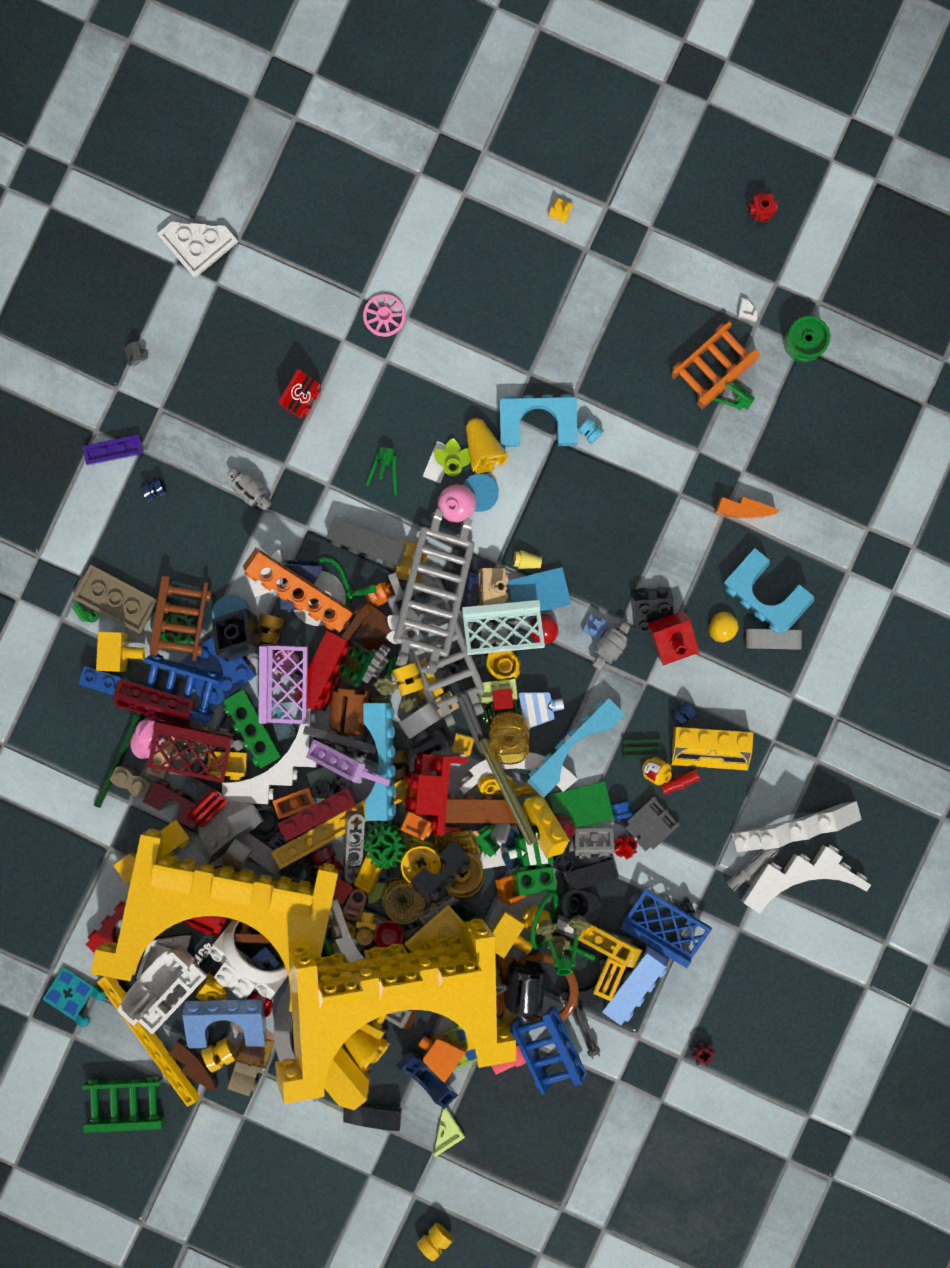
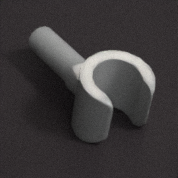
[217,739,245,752]

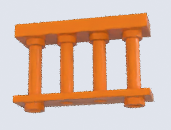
[671,321,761,409]

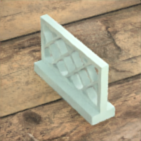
[462,600,545,655]

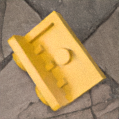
[205,751,247,780]

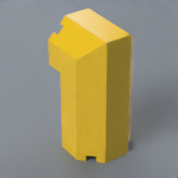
[324,1045,371,1110]

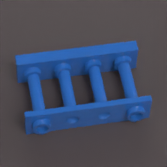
[144,654,223,724]
[509,1006,588,1095]

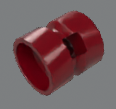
[309,844,343,872]

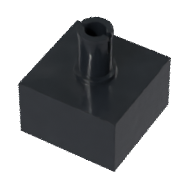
[212,608,261,662]

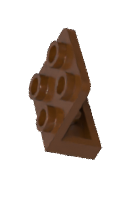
[342,602,392,651]

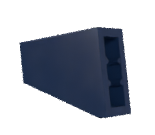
[278,560,323,612]

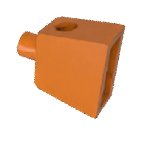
[418,1034,467,1083]

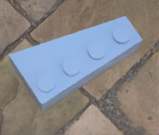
[602,944,667,1025]

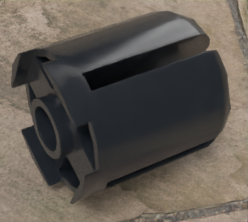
[504,960,547,1016]

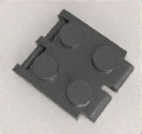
[624,795,681,851]

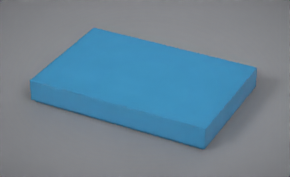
[507,567,571,612]

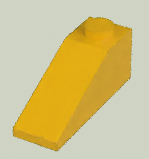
[578,923,643,968]

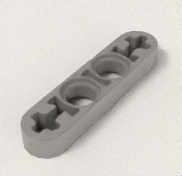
[343,810,365,884]

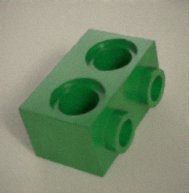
[512,864,557,896]

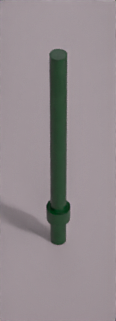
[94,712,143,808]

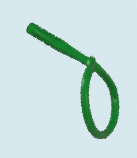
[310,557,377,615]
[531,891,597,962]

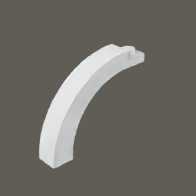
[459,751,578,794]

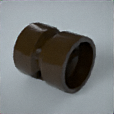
[393,749,410,779]

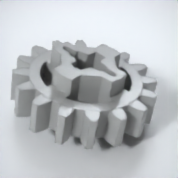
[362,644,391,683]

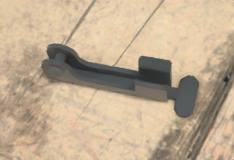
[565,1000,600,1059]

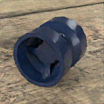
[141,476,166,501]
[670,700,698,727]

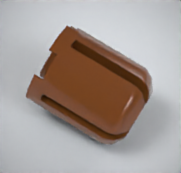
[329,687,371,736]

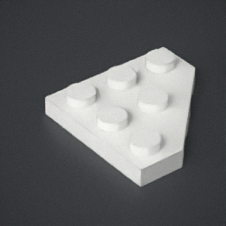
[157,222,238,278]

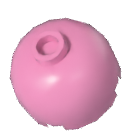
[437,484,477,523]

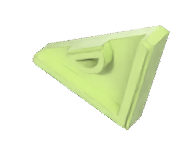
[434,1107,465,1157]

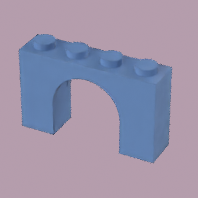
[182,999,267,1048]

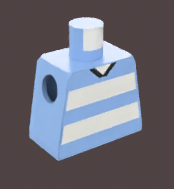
[518,692,564,729]

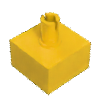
[96,632,145,672]
[490,908,532,958]

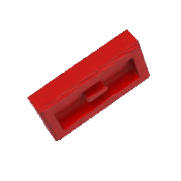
[187,789,228,828]

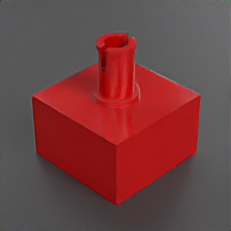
[648,611,699,666]

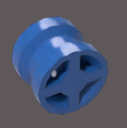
[611,800,633,820]

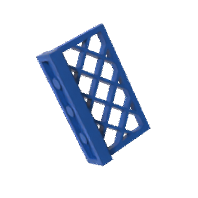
[620,888,712,968]

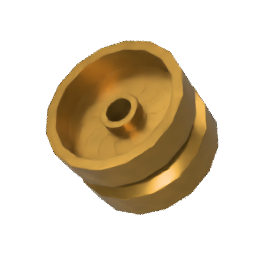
[441,852,485,900]

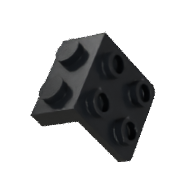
[632,587,674,634]

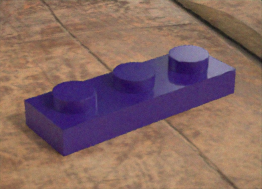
[82,434,144,466]

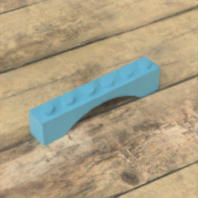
[527,698,625,798]
[363,703,396,821]

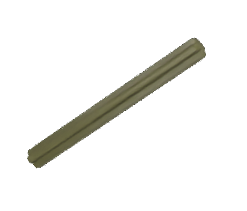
[478,738,537,845]

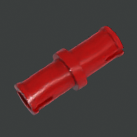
[661,769,700,795]

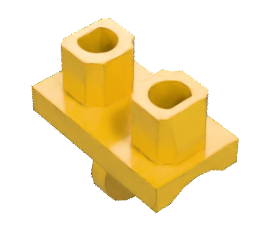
[356,912,376,946]

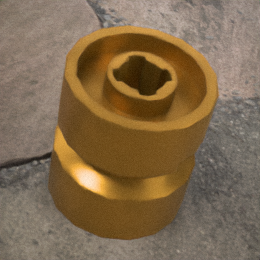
[258,613,284,645]

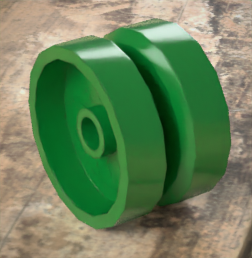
[784,316,831,363]

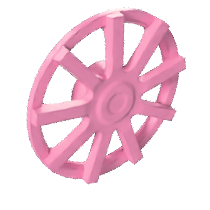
[363,294,406,337]

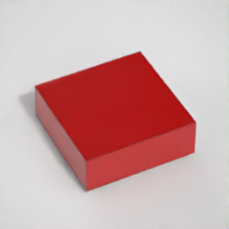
[492,689,513,711]

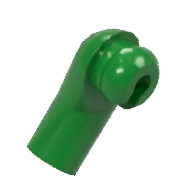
[72,602,99,623]

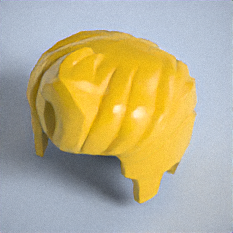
[486,651,521,680]

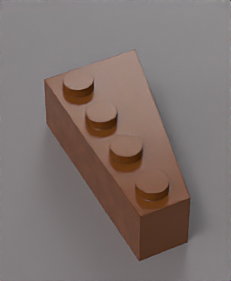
[445,794,519,823]

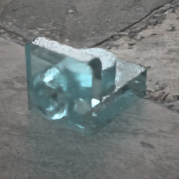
[273,712,297,741]

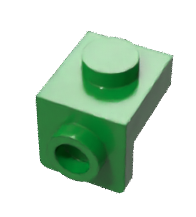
[475,823,500,857]

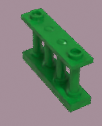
[82,1075,165,1133]

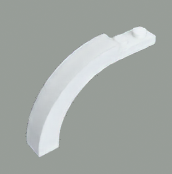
[328,899,365,963]

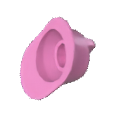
[131,716,166,759]

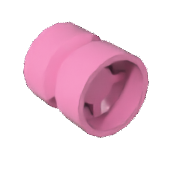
[273,650,300,675]

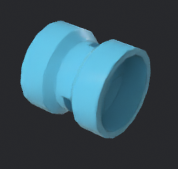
[578,417,604,444]

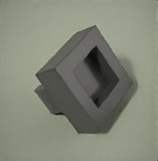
[124,342,148,366]

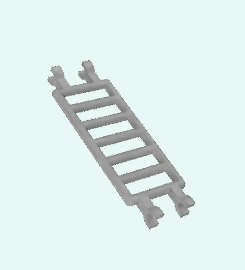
[393,509,475,675]
[387,562,484,727]

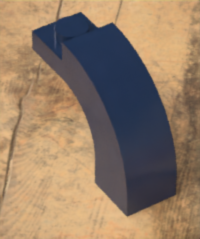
[396,1052,458,1109]

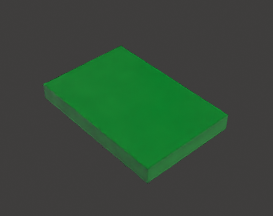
[549,781,614,828]

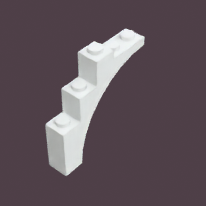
[222,709,318,804]
[732,801,862,852]
[741,845,871,914]

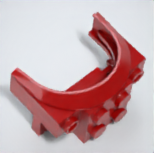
[403,753,467,836]

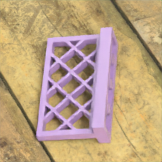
[259,644,308,724]
[306,739,391,786]

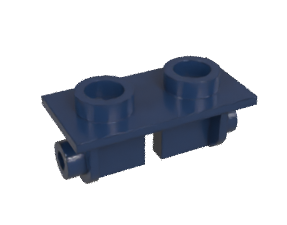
[459,573,478,611]

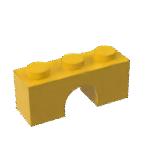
[522,795,569,858]

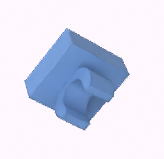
[582,614,608,639]

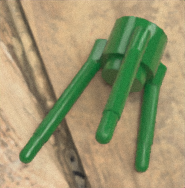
[713,371,755,410]
[365,447,398,496]

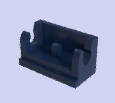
[250,945,280,971]

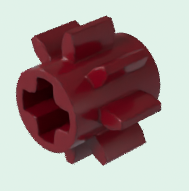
[691,1041,716,1067]

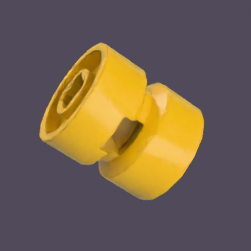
[392,663,425,696]
[201,1037,237,1072]
[417,1222,453,1262]

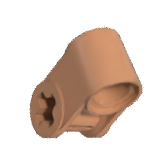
[342,887,368,923]

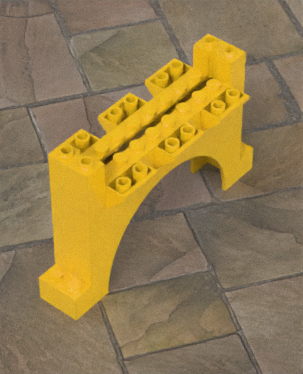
[90,829,338,1012]
[275,919,516,1104]

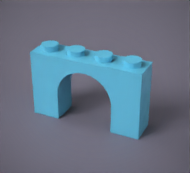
[500,394,578,447]
[724,548,814,635]

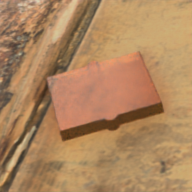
[234,1036,275,1069]

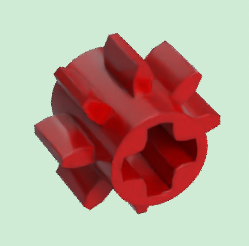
[614,834,637,860]

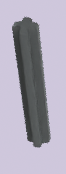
[457,692,486,759]

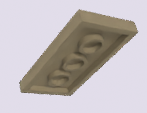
[72,564,158,634]

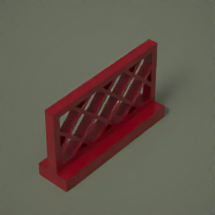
[147,720,234,783]

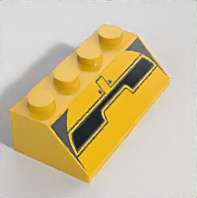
[671,727,753,770]

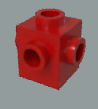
[749,192,778,222]

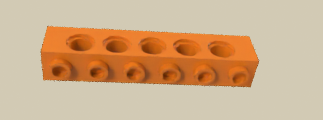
[243,547,353,632]

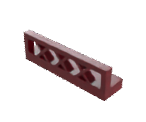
[114,679,195,727]

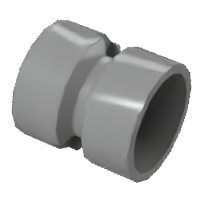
[480,621,509,647]

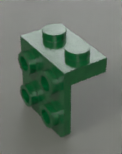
[336,642,374,687]

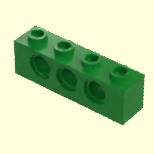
[223,690,283,768]

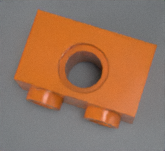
[272,787,317,819]

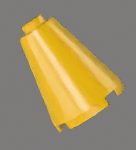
[466,418,508,474]
[344,1029,390,1073]

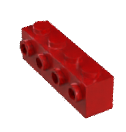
[294,631,351,711]

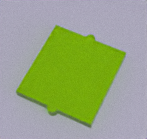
[399,825,440,851]

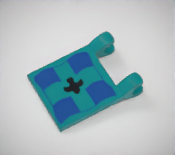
[43,966,106,1028]

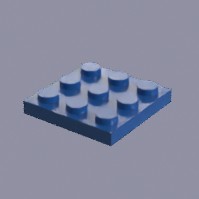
[179,635,256,711]

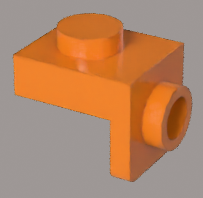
[364,581,395,608]
[400,812,432,840]
[495,874,526,905]

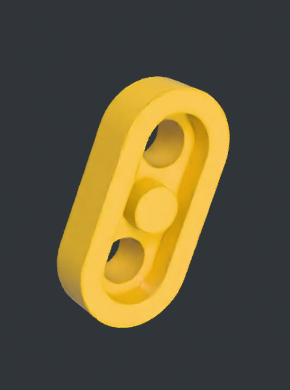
[477,775,515,795]

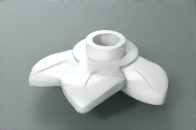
[386,608,421,644]

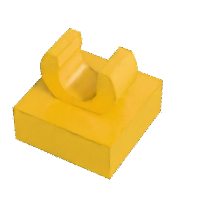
[548,197,573,224]

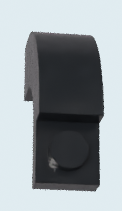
[561,957,619,1007]

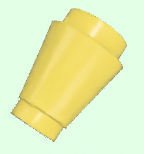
[513,550,542,569]

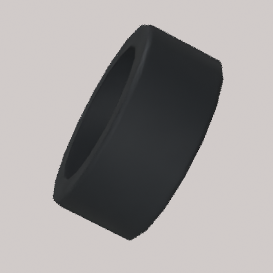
[249,803,282,840]

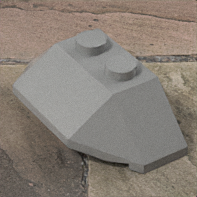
[197,801,264,864]

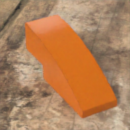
[714,497,779,519]

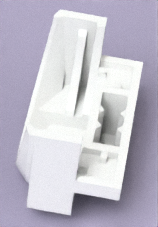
[208,919,288,1000]
[118,946,208,1034]

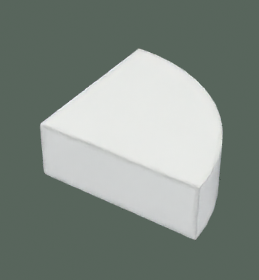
[738,298,757,321]

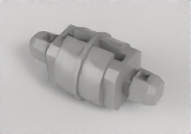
[227,467,271,510]
[593,622,630,670]

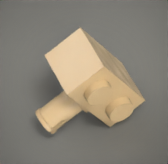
[478,568,508,606]

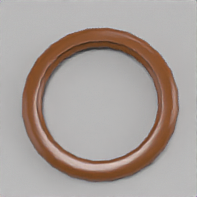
[519,953,579,1022]

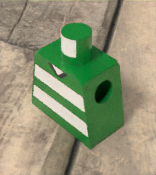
[506,827,554,866]

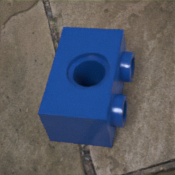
[78,666,126,695]

